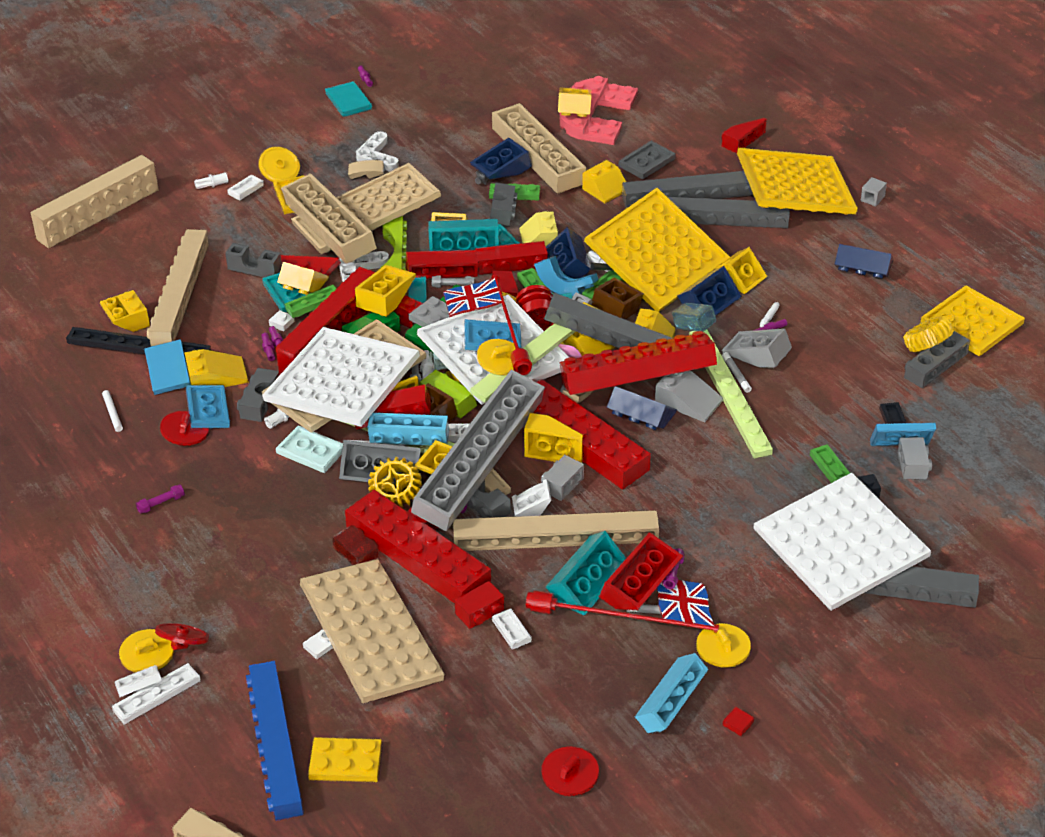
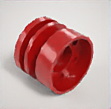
[515,285,554,331]

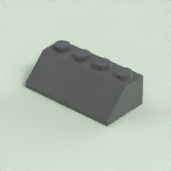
[339,440,425,485]

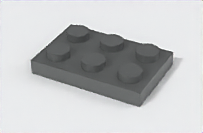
[618,141,676,179]

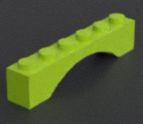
[380,216,407,271]

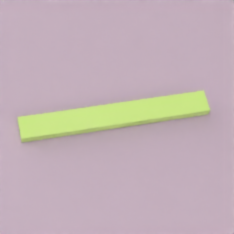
[470,323,576,403]

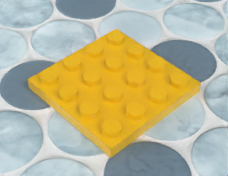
[921,285,1025,357]

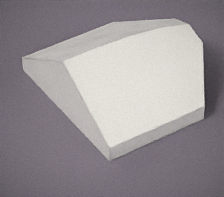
[512,479,552,517]

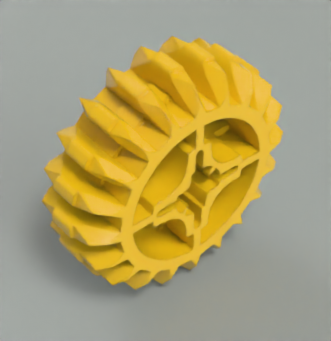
[903,316,954,352]
[368,457,422,509]

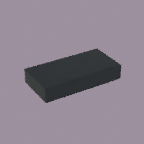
[879,402,907,424]

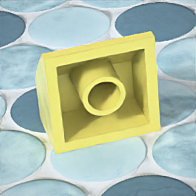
[519,211,558,246]

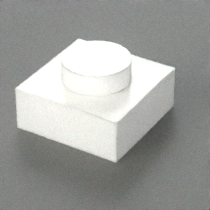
[269,310,295,331]

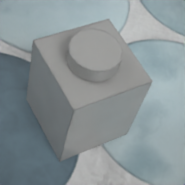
[861,177,887,206]

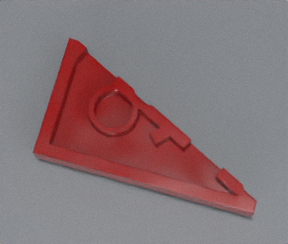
[281,255,341,276]

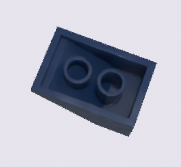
[470,137,532,179]

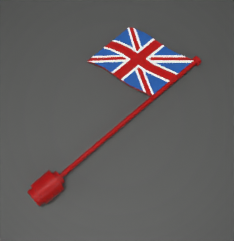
[443,274,532,375]
[526,580,719,633]

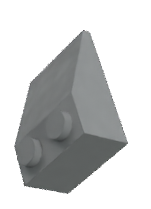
[722,329,792,368]
[655,370,723,422]

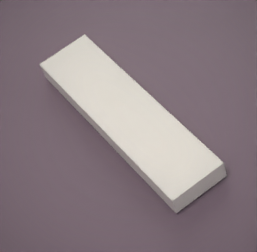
[112,663,201,725]

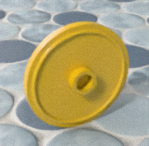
[259,147,300,182]
[477,339,515,375]
[696,624,751,667]
[119,629,174,673]

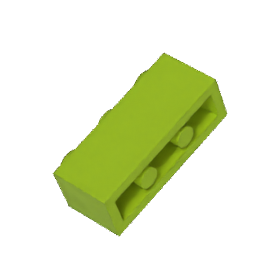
[419,370,477,419]

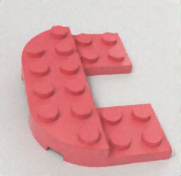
[560,76,638,145]

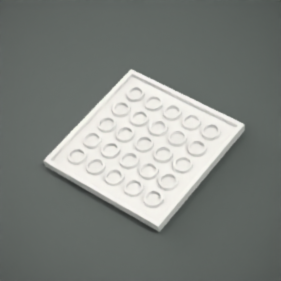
[417,295,569,405]
[262,327,420,427]
[754,473,931,611]

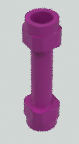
[136,484,185,514]
[663,548,685,589]

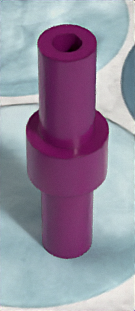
[358,66,373,87]
[753,319,787,331]
[269,326,283,347]
[261,333,275,361]

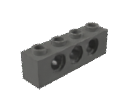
[904,331,970,388]

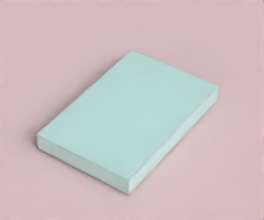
[276,425,343,473]

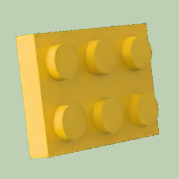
[308,738,382,782]

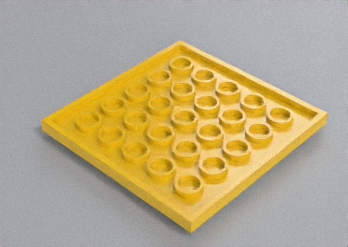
[737,148,858,215]
[584,188,730,312]

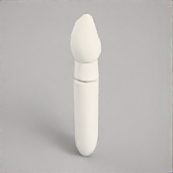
[760,302,779,328]

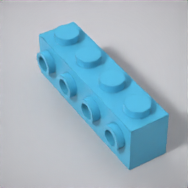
[368,413,449,446]
[635,653,708,733]

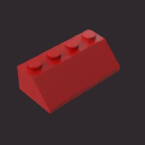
[599,532,683,610]

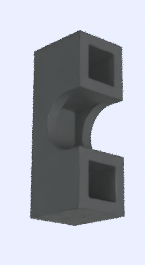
[490,183,518,226]
[225,243,282,277]
[237,368,279,422]
[467,479,511,518]

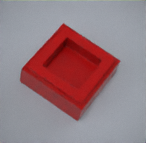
[723,707,754,736]

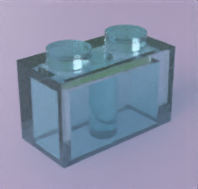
[672,302,717,332]

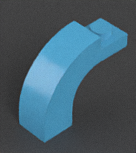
[534,256,599,296]

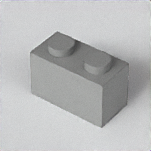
[898,437,932,479]
[541,455,584,501]

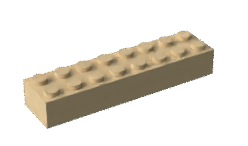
[492,103,586,194]
[30,155,158,248]
[281,174,377,264]

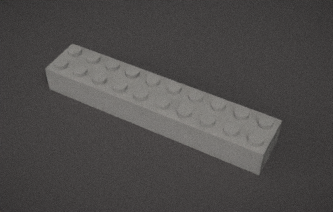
[411,370,545,531]

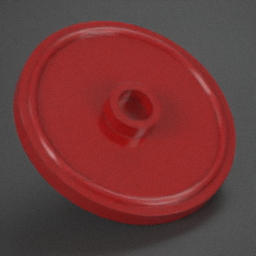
[160,411,209,446]
[155,623,209,650]
[542,747,599,796]

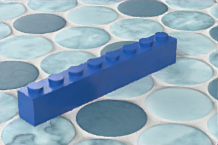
[246,661,303,821]

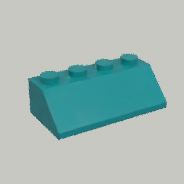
[428,219,499,251]
[546,531,626,615]

